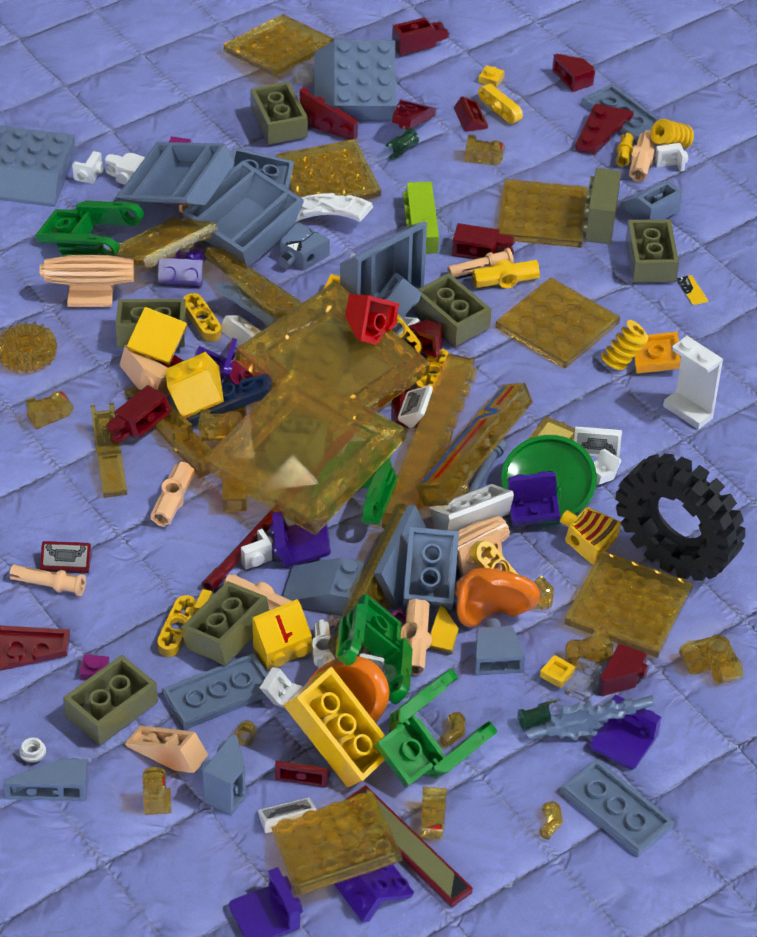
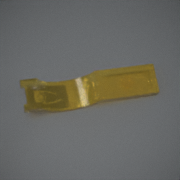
[90,403,127,498]

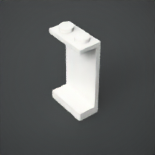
[663,336,723,430]

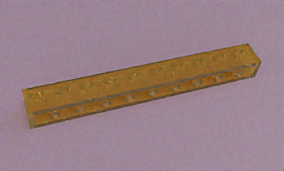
[382,353,477,531]

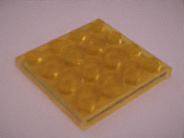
[223,14,334,77]
[276,139,381,200]
[498,179,588,248]
[108,217,218,268]
[495,277,620,369]
[564,551,693,658]
[271,791,403,896]

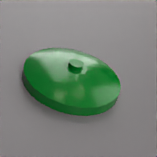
[501,435,597,525]

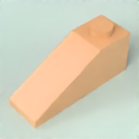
[119,345,171,396]
[125,725,209,773]

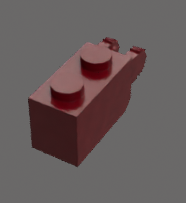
[392,17,449,55]
[452,223,515,259]
[106,385,171,444]

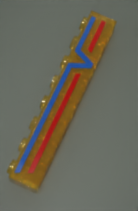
[416,383,533,506]

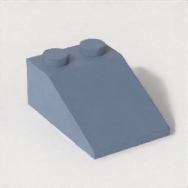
[229,147,294,189]
[402,527,459,611]
[283,558,365,616]

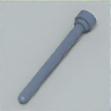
[467,437,507,493]

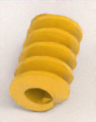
[650,119,694,149]
[601,320,648,370]

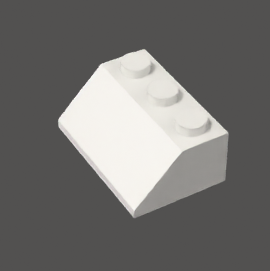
[429,484,514,531]

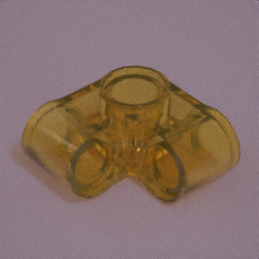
[679,635,743,685]

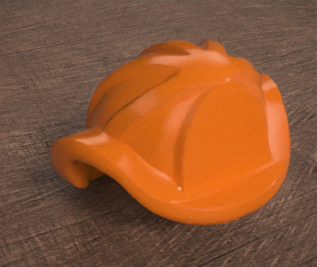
[455,567,541,628]
[307,656,389,723]

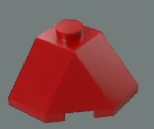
[345,294,399,345]

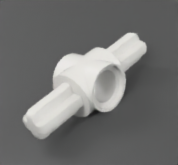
[312,619,336,669]

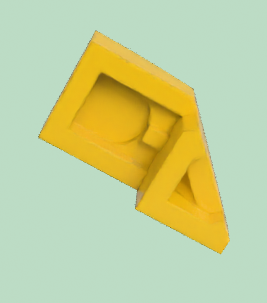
[429,606,459,654]

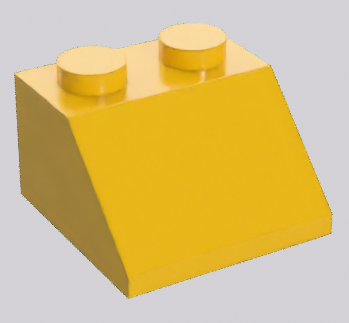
[165,352,224,419]

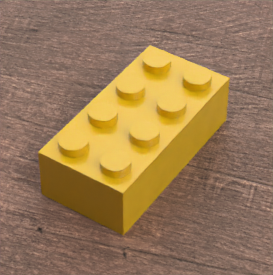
[283,667,385,788]

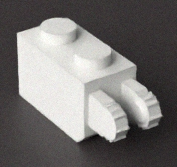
[105,153,145,185]

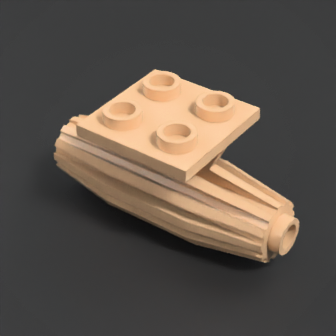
[40,255,135,307]
[456,516,510,577]

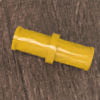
[616,133,634,167]

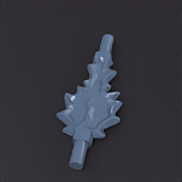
[527,695,655,741]

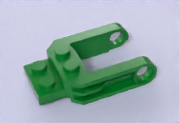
[35,200,144,256]
[306,441,398,525]
[335,593,413,705]
[374,668,498,787]

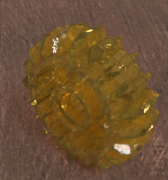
[0,321,57,374]

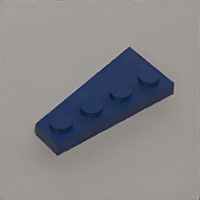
[186,374,272,428]

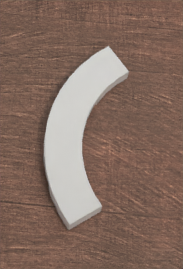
[296,193,373,222]

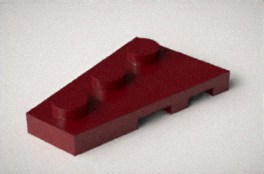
[300,86,358,141]
[392,99,436,129]
[575,104,634,154]
[0,625,71,671]

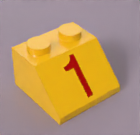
[252,599,312,671]

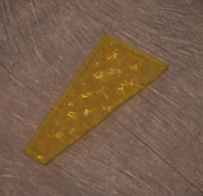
[204,247,315,320]

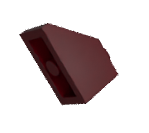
[552,54,595,92]
[407,319,443,358]
[598,643,649,696]

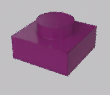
[79,654,110,681]

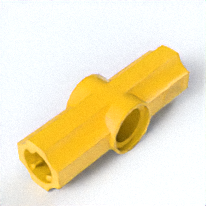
[472,260,540,288]

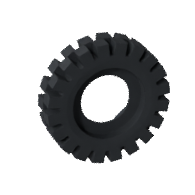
[615,453,745,581]

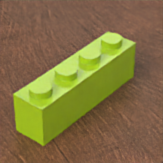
[402,182,439,254]

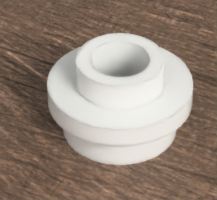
[19,738,46,763]

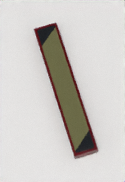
[345,785,473,908]

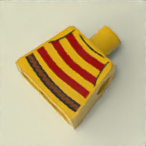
[560,507,622,565]

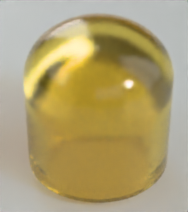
[234,720,257,746]

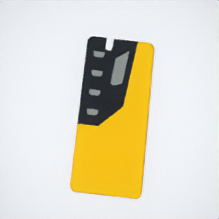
[677,275,708,305]

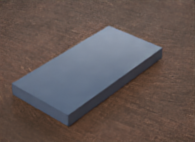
[581,84,659,145]
[374,505,426,609]
[162,653,268,730]
[560,758,675,857]

